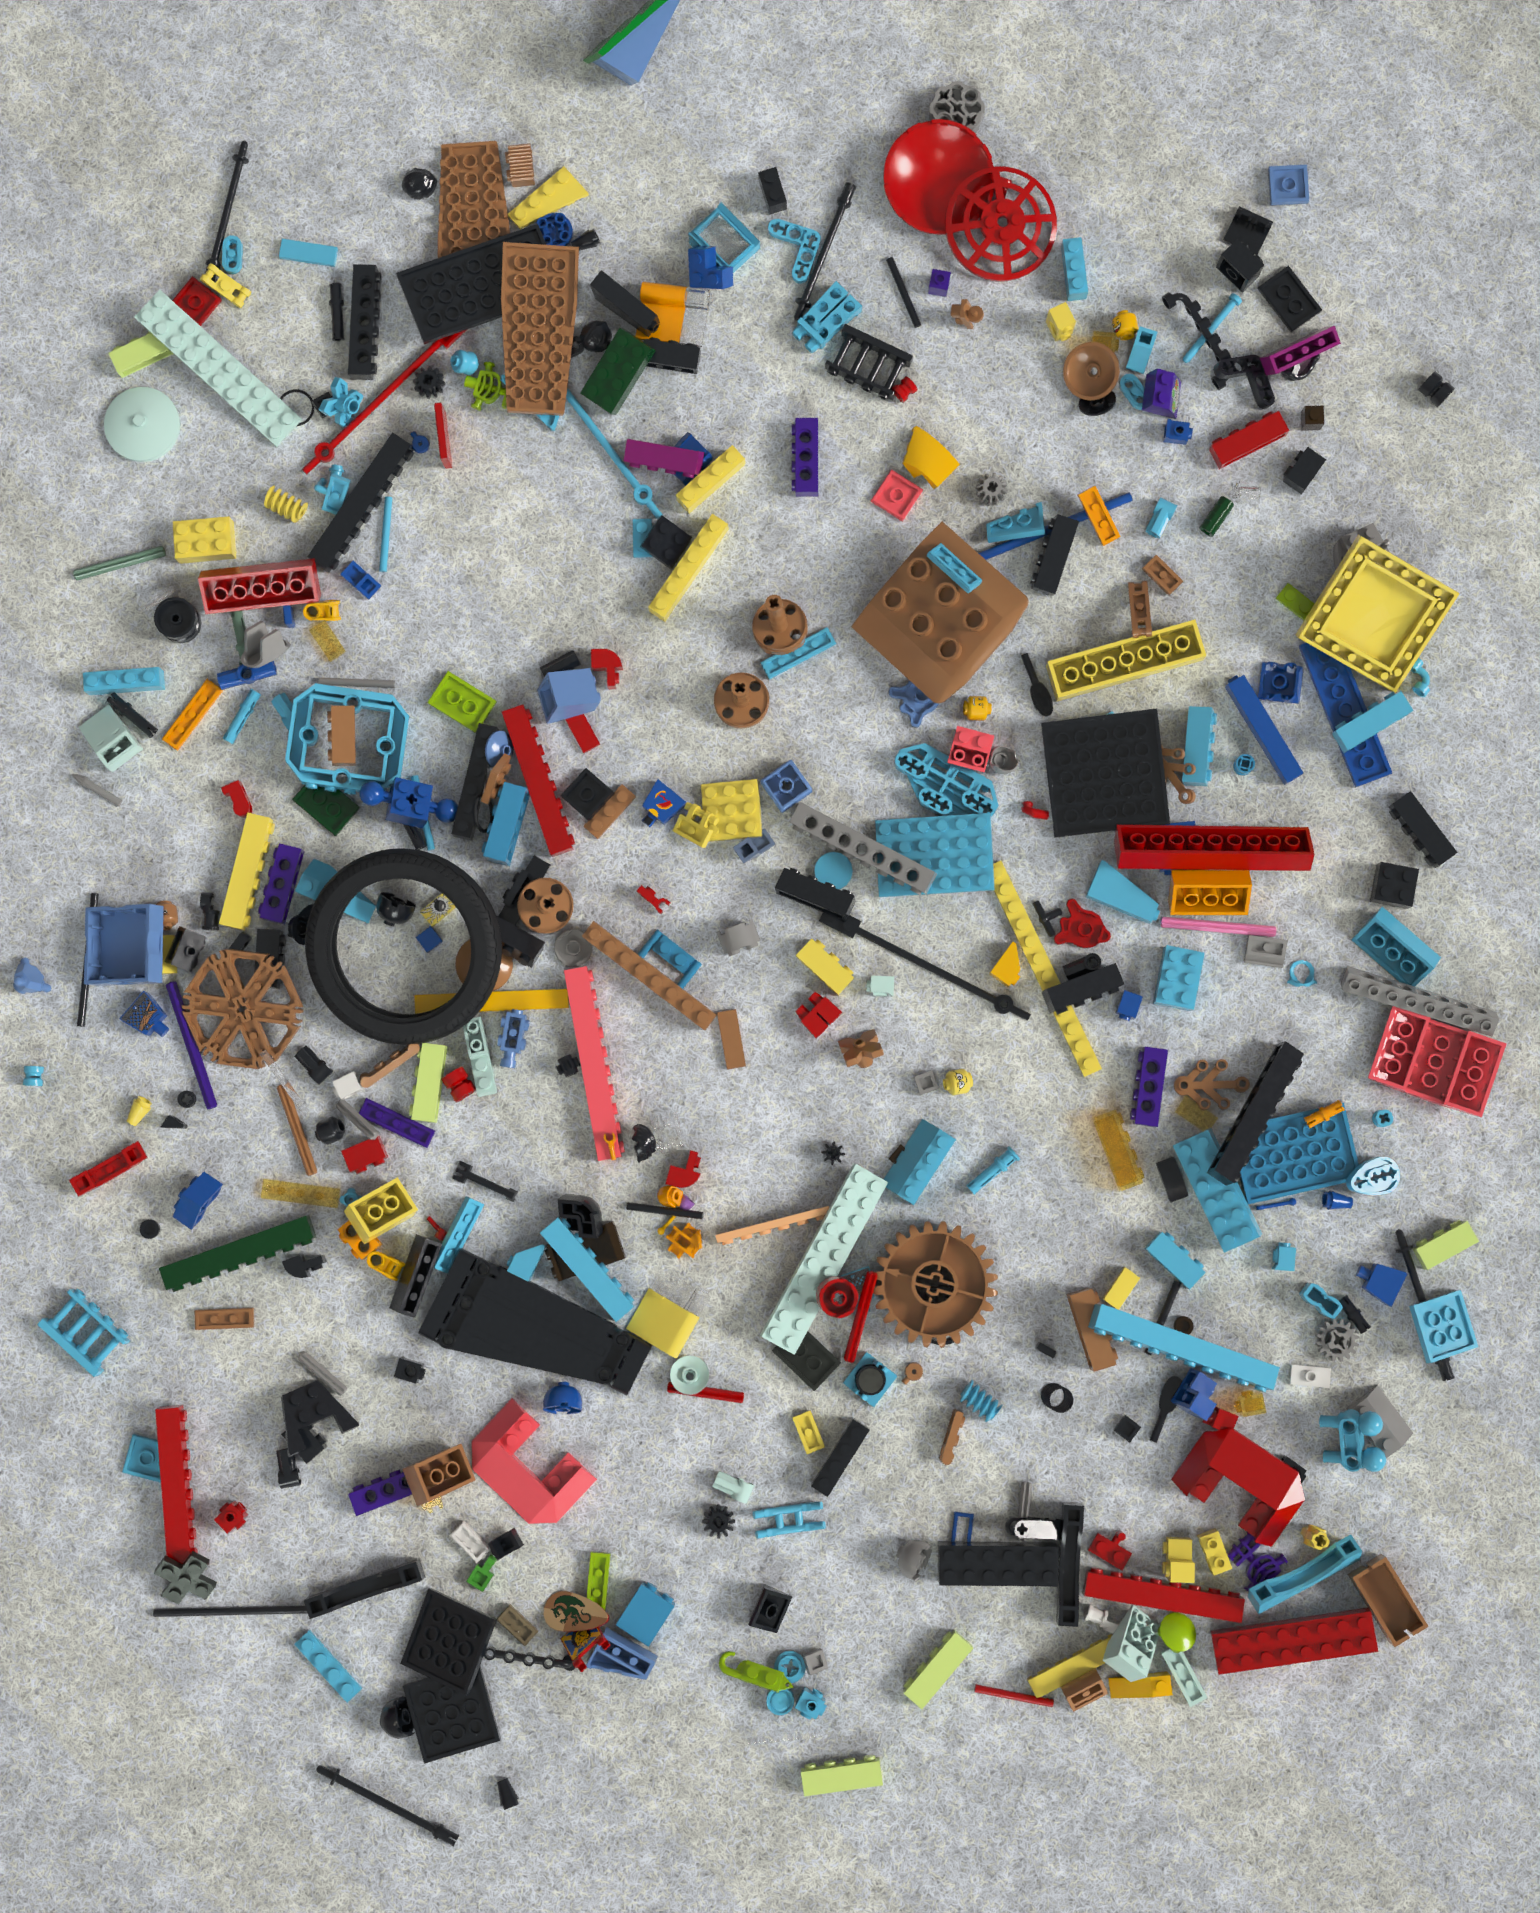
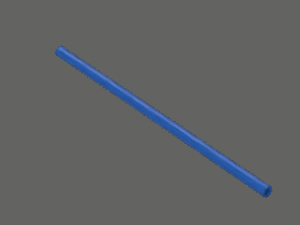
[979,492,1133,560]

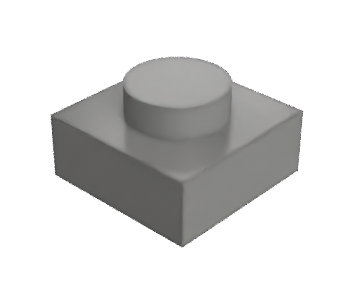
[914,1071,939,1095]
[802,1648,828,1676]

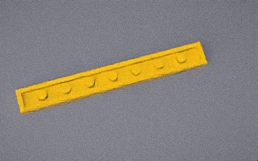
[414,989,569,1014]

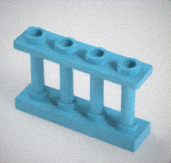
[37,1289,130,1377]

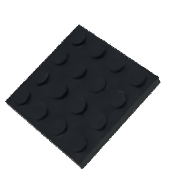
[400,1588,497,1695]
[403,1666,501,1764]

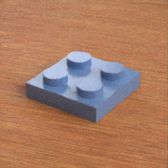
[1268,164,1309,206]

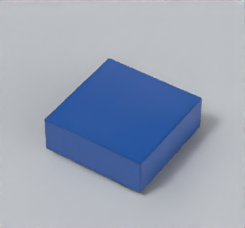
[283,605,295,628]
[415,926,443,953]

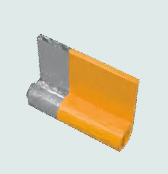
[635,281,713,347]

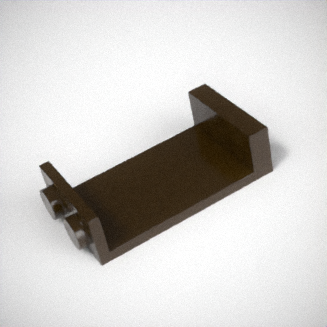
[545,1221,626,1281]

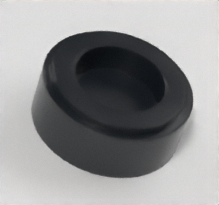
[140,1219,160,1239]

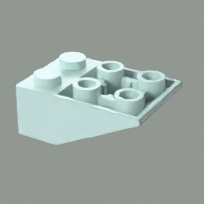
[79,704,143,772]
[1103,1605,1160,1682]

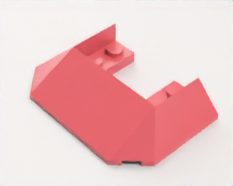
[472,1398,597,1524]

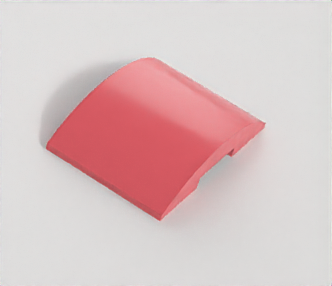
[1368,1006,1507,1117]

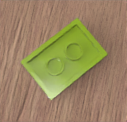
[427,671,497,733]

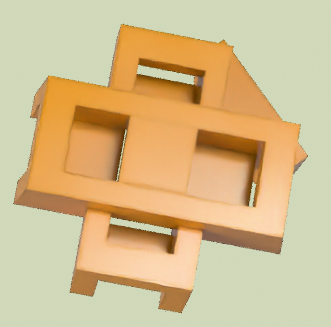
[666,1223,703,1259]

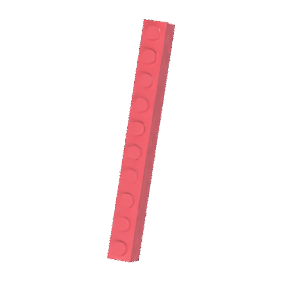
[564,966,625,1161]

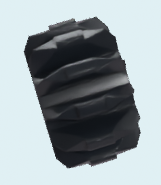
[413,366,446,399]
[702,1504,735,1539]

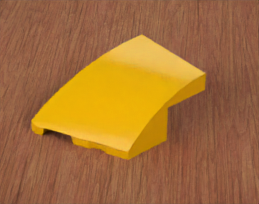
[902,426,960,489]

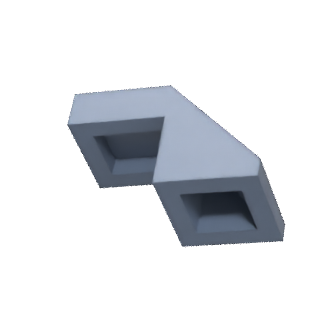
[733,828,776,864]

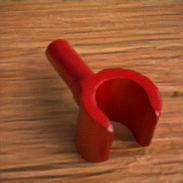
[427,1216,447,1241]

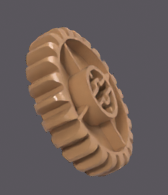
[873,1221,998,1348]

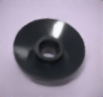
[1078,391,1116,416]

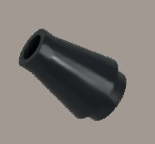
[571,229,600,251]
[497,1778,519,1810]

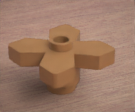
[838,1029,884,1068]

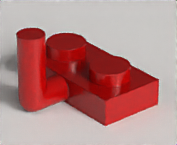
[1088,1530,1132,1571]

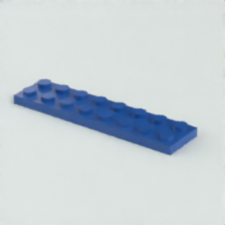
[1299,643,1392,788]

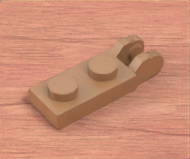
[939,1409,965,1466]

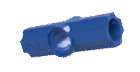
[217,661,277,690]

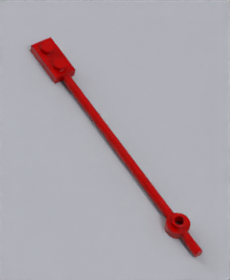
[302,329,468,475]

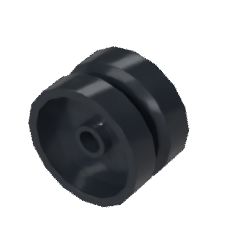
[154,597,202,644]

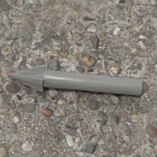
[72,774,123,807]

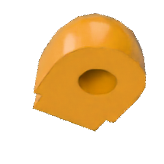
[657,1186,683,1208]

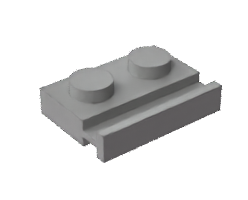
[1244,934,1288,968]

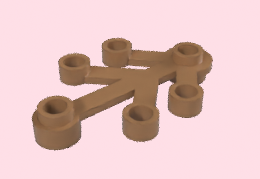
[1161,745,1196,804]
[1174,1059,1250,1111]

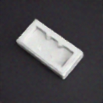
[1289,1364,1331,1388]
[449,1521,490,1563]

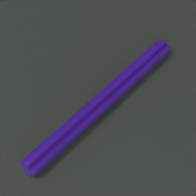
[166,981,218,1110]

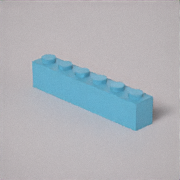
[540,1216,635,1322]

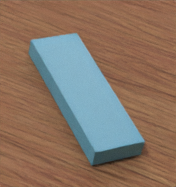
[279,239,338,267]
[927,543,982,593]

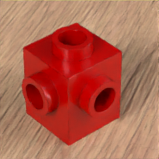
[214,1501,248,1534]

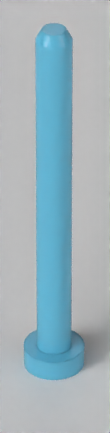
[1183,293,1242,363]

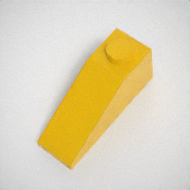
[1108,1671,1173,1698]

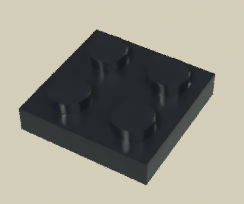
[640,515,692,569]
[560,768,615,821]

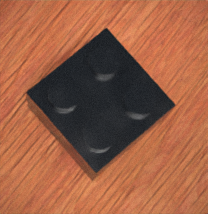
[1216,239,1264,293]
[1370,862,1419,909]

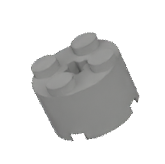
[716,919,760,956]

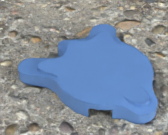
[889,681,939,728]

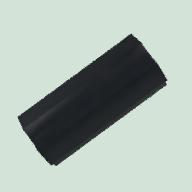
[540,650,581,677]

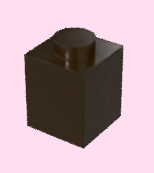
[1301,405,1324,431]

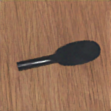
[1021,653,1053,717]
[1150,1376,1182,1443]

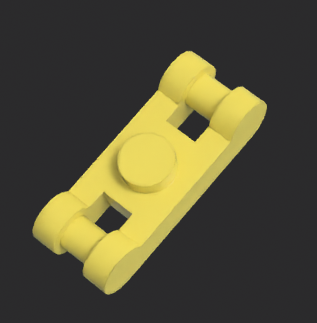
[200,263,251,308]

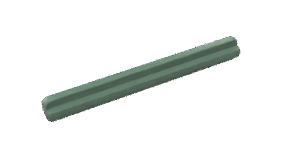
[73,546,166,580]

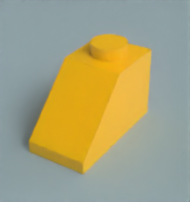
[989,942,1021,987]

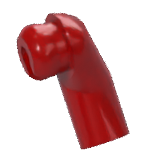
[1021,801,1049,820]

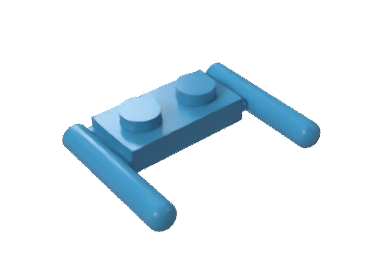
[638,929,702,988]

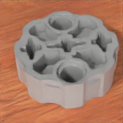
[929,81,985,133]

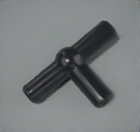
[1033,900,1062,937]

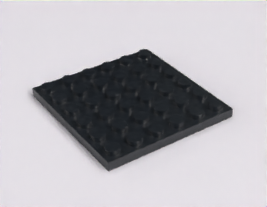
[1041,708,1170,838]

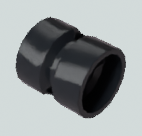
[1418,371,1455,408]

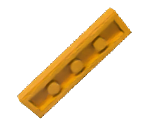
[162,678,223,751]

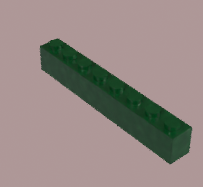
[159,1215,317,1292]

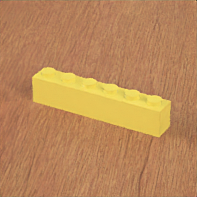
[648,514,729,622]
[219,812,275,931]

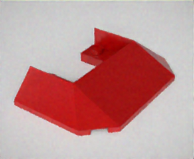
[1171,1427,1305,1547]

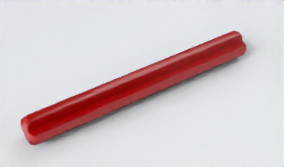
[844,1271,878,1363]

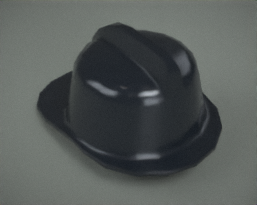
[287,904,314,945]

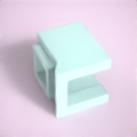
[866,976,894,997]

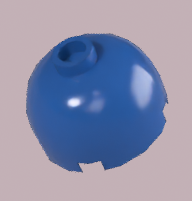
[543,1382,582,1414]

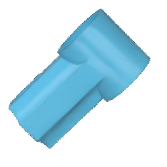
[1145,497,1178,539]

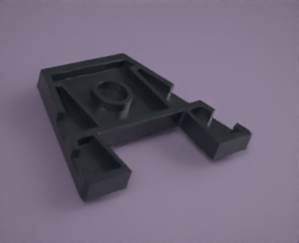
[281,1380,359,1457]

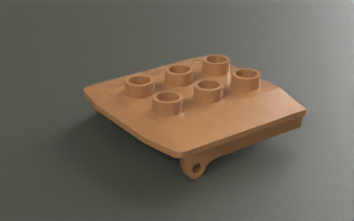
[851,521,1029,704]

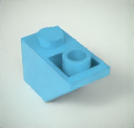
[1126,326,1158,374]

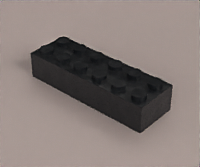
[938,1541,1058,1587]

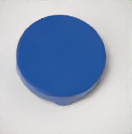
[536,213,573,246]

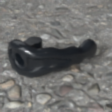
[1281,354,1320,381]

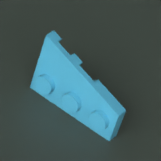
[986,501,1045,543]

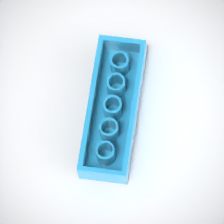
[1173,1128,1262,1253]

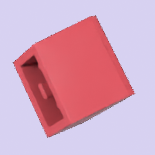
[947,726,994,773]

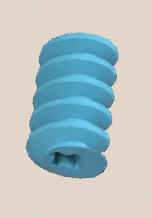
[960,1380,1003,1422]

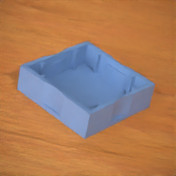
[84,904,163,986]

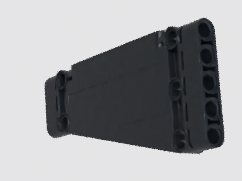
[418,1248,652,1396]

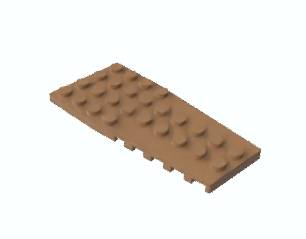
[438,141,510,258]
[501,242,579,416]

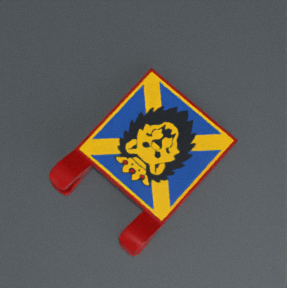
[560,1627,610,1672]

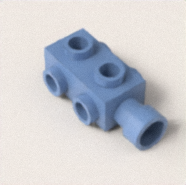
[497,1009,530,1069]

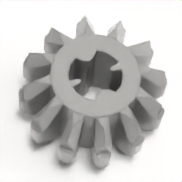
[976,473,1008,506]

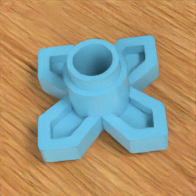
[319,377,363,428]

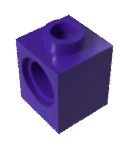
[928,269,951,297]

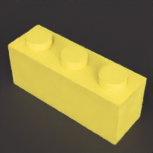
[796,938,854,996]

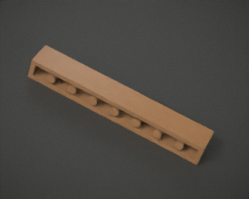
[582,921,717,1030]

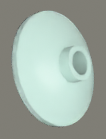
[670,1356,709,1395]

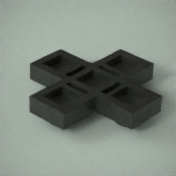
[154,1551,217,1605]

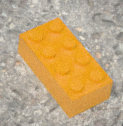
[1168,870,1252,915]

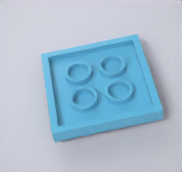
[1409,1290,1478,1363]

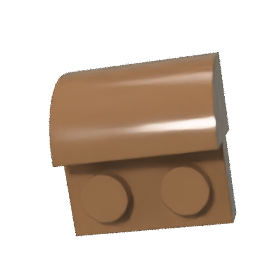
[1061,1668,1108,1712]

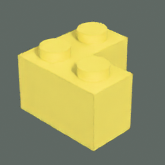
[1162,1537,1195,1583]

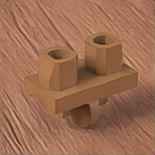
[951,299,984,329]

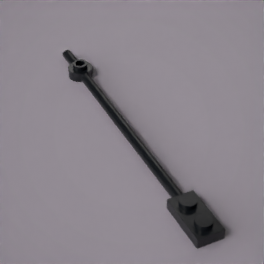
[819,913,1031,1021]

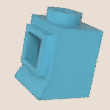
[1272,1242,1296,1271]

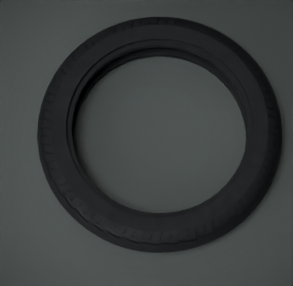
[305,848,502,1045]

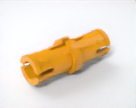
[1304,1099,1345,1129]

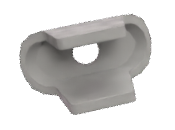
[240,621,291,668]

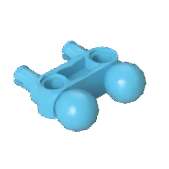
[1319,1409,1386,1472]

